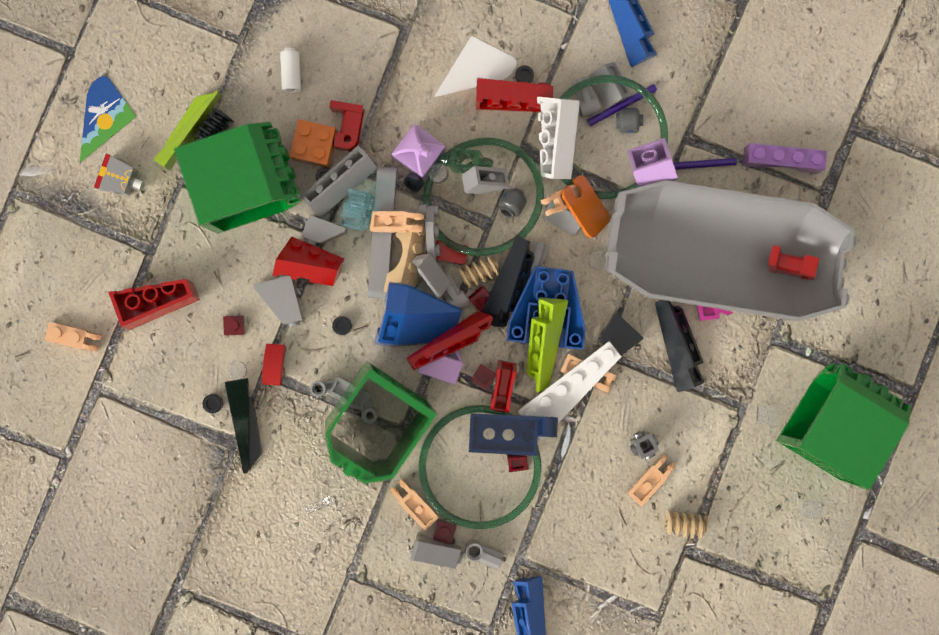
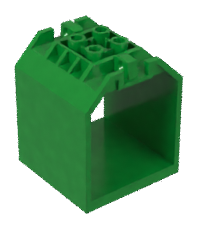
[174,122,301,234]
[325,361,437,484]
[776,363,911,491]

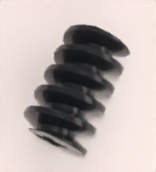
[192,108,234,140]

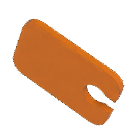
[561,175,610,238]

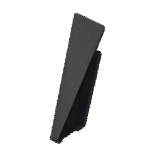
[482,236,535,327]
[655,300,705,392]
[225,378,263,474]

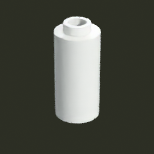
[280,48,301,93]

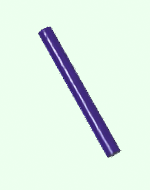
[587,84,657,127]
[673,158,737,170]

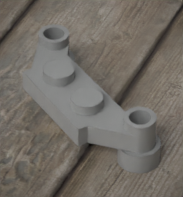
[419,204,442,269]
[310,376,378,424]

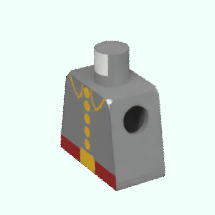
[94,153,145,196]

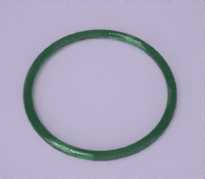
[559,75,668,199]
[423,137,544,256]
[419,405,542,529]

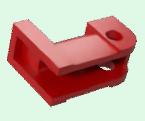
[329,100,365,152]
[768,245,820,280]
[490,360,517,413]

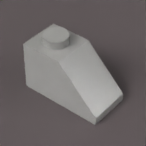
[462,166,510,194]
[302,215,347,246]

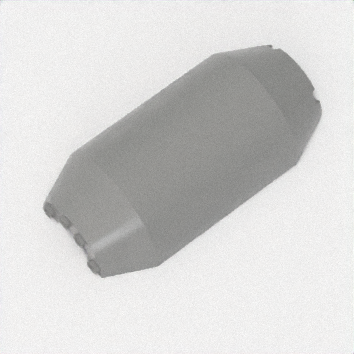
[605,180,856,321]

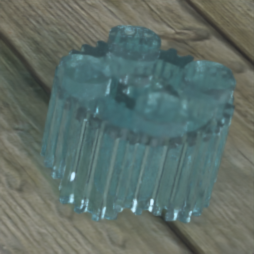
[340,188,375,231]

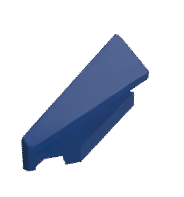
[608,0,657,67]
[511,576,546,635]

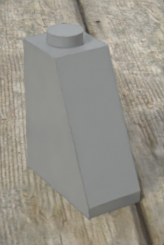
[253,276,305,328]
[410,534,464,569]

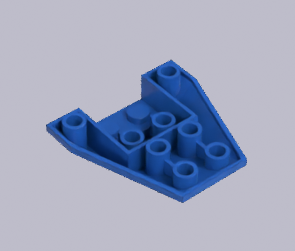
[506,266,586,350]
[374,282,462,347]

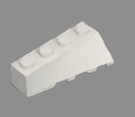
[537,97,580,179]

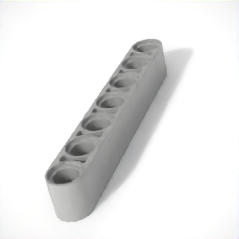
[368,166,397,299]

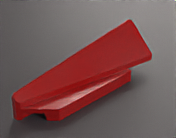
[407,312,493,370]

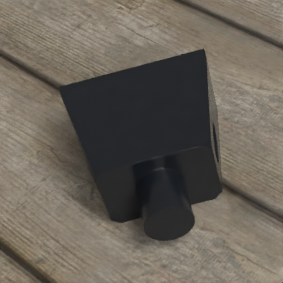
[598,313,644,356]

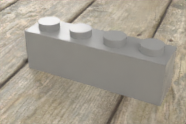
[300,146,377,218]

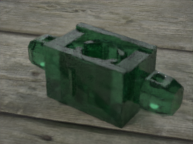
[439,148,494,174]

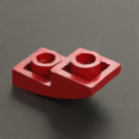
[426,240,469,265]
[262,343,286,386]

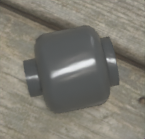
[616,108,643,133]
[499,188,527,218]

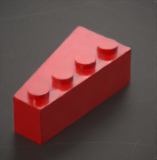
[476,78,554,112]
[108,279,200,330]

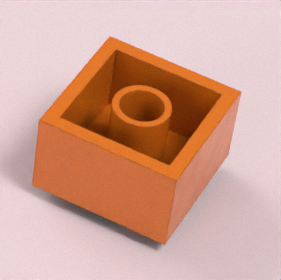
[289,119,338,168]

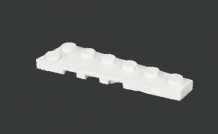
[518,341,621,441]

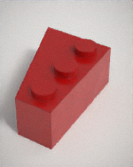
[272,236,344,286]

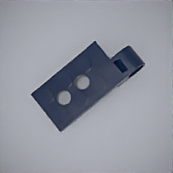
[469,413,558,456]

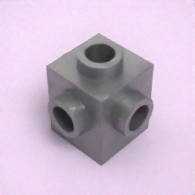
[630,430,660,460]

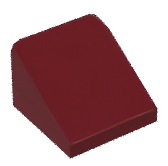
[507,454,528,472]

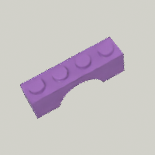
[743,143,827,174]

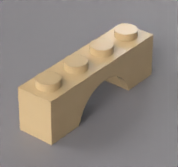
[383,220,426,293]

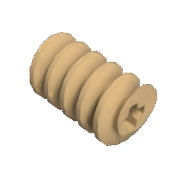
[458,253,500,289]
[665,510,708,540]

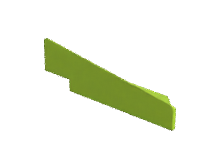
[153,91,222,170]
[526,298,568,392]

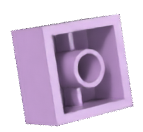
[392,123,446,180]
[627,138,677,187]
[418,351,463,385]

